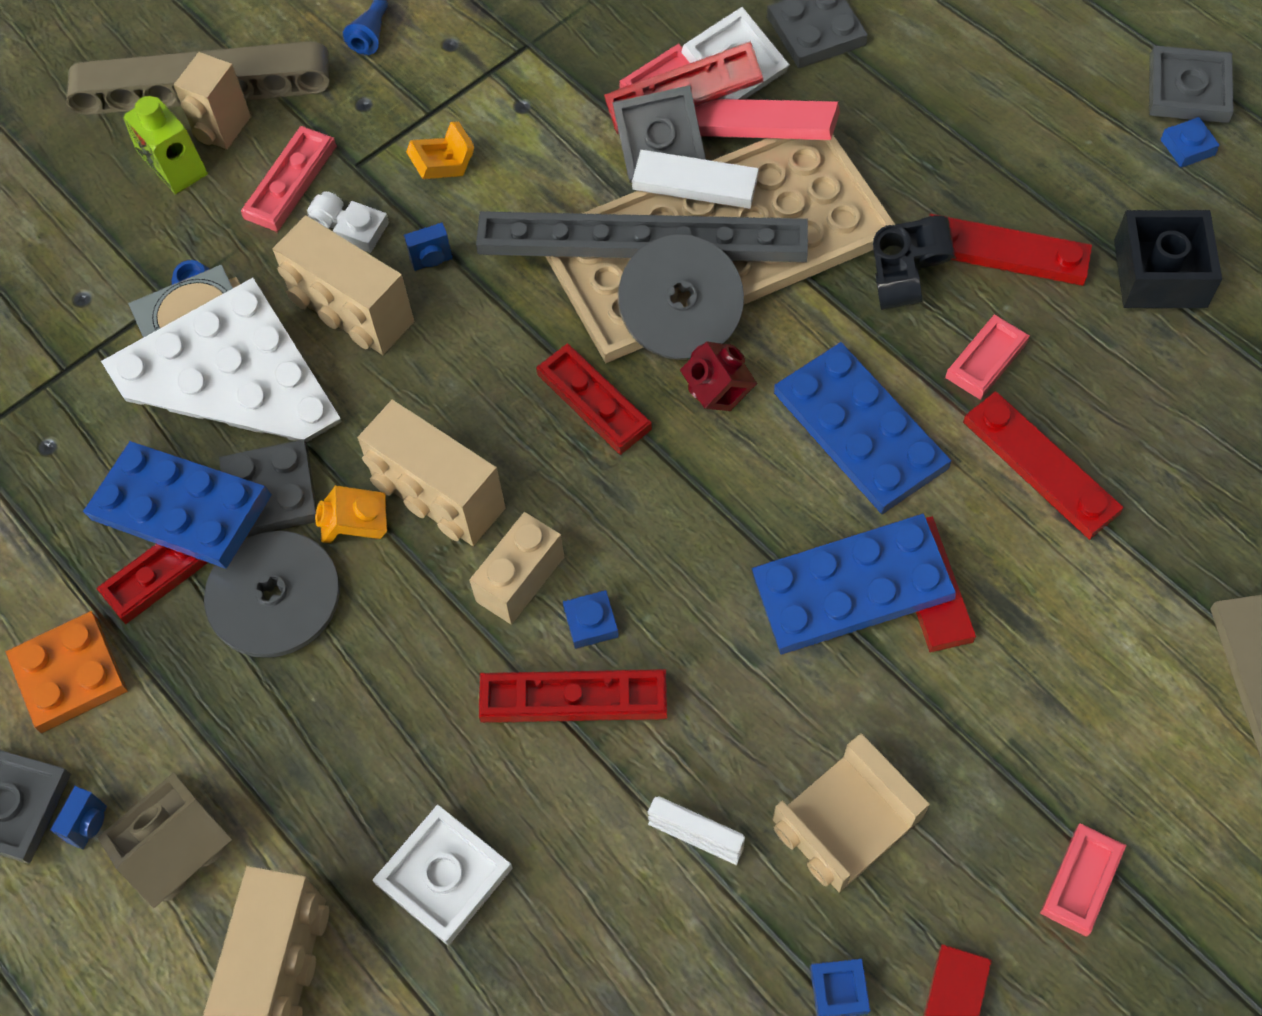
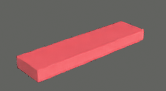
[695,99,840,140]

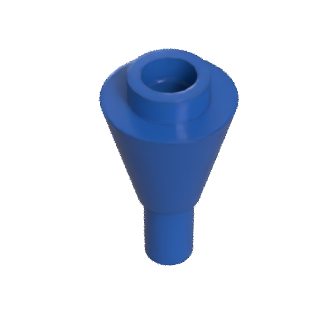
[343,0,388,55]

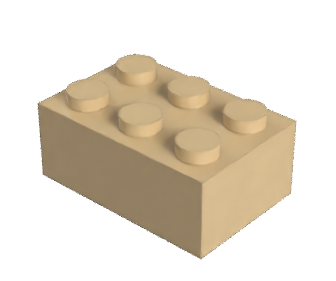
[272,215,415,355]
[357,399,506,546]
[203,866,329,1016]

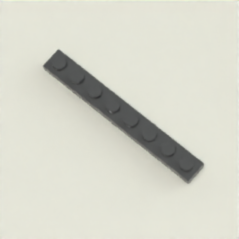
[476,211,808,262]

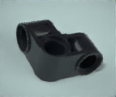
[873,216,956,310]

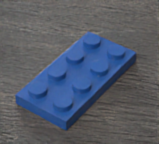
[774,342,951,515]
[83,441,272,569]
[752,513,956,655]

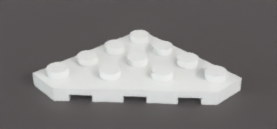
[101,278,341,443]

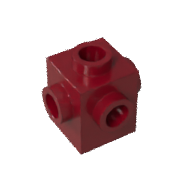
[680,341,758,411]

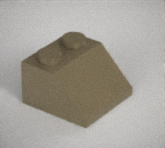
[97,773,232,909]

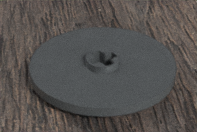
[618,234,744,360]
[204,531,340,658]

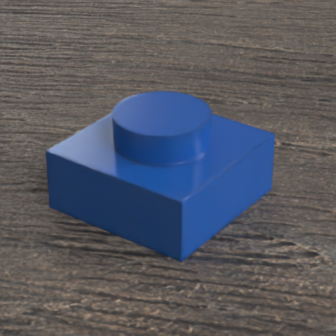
[1161,117,1220,168]
[404,223,453,271]
[563,590,619,649]
[50,786,107,850]
[810,959,870,1016]

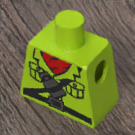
[123,96,208,195]

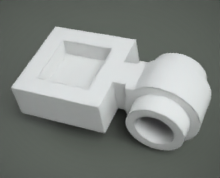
[307,191,389,253]

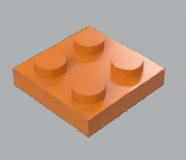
[5,611,128,734]

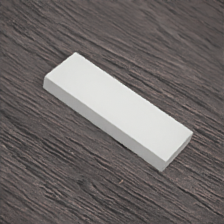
[632,150,759,209]

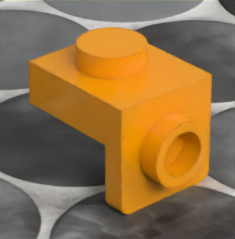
[406,121,474,179]
[315,485,387,544]

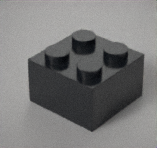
[1114,210,1222,308]

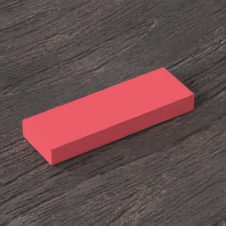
[241,126,337,232]

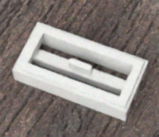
[648,796,745,865]

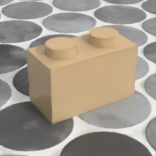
[173,52,251,149]
[470,512,564,625]

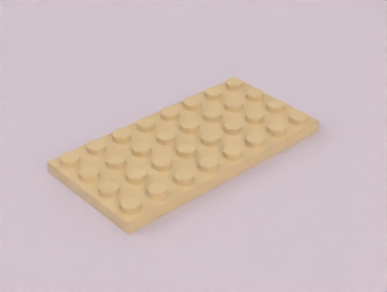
[545,135,896,364]

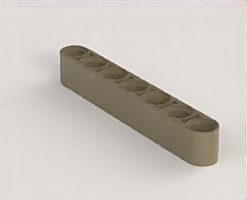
[66,41,329,115]

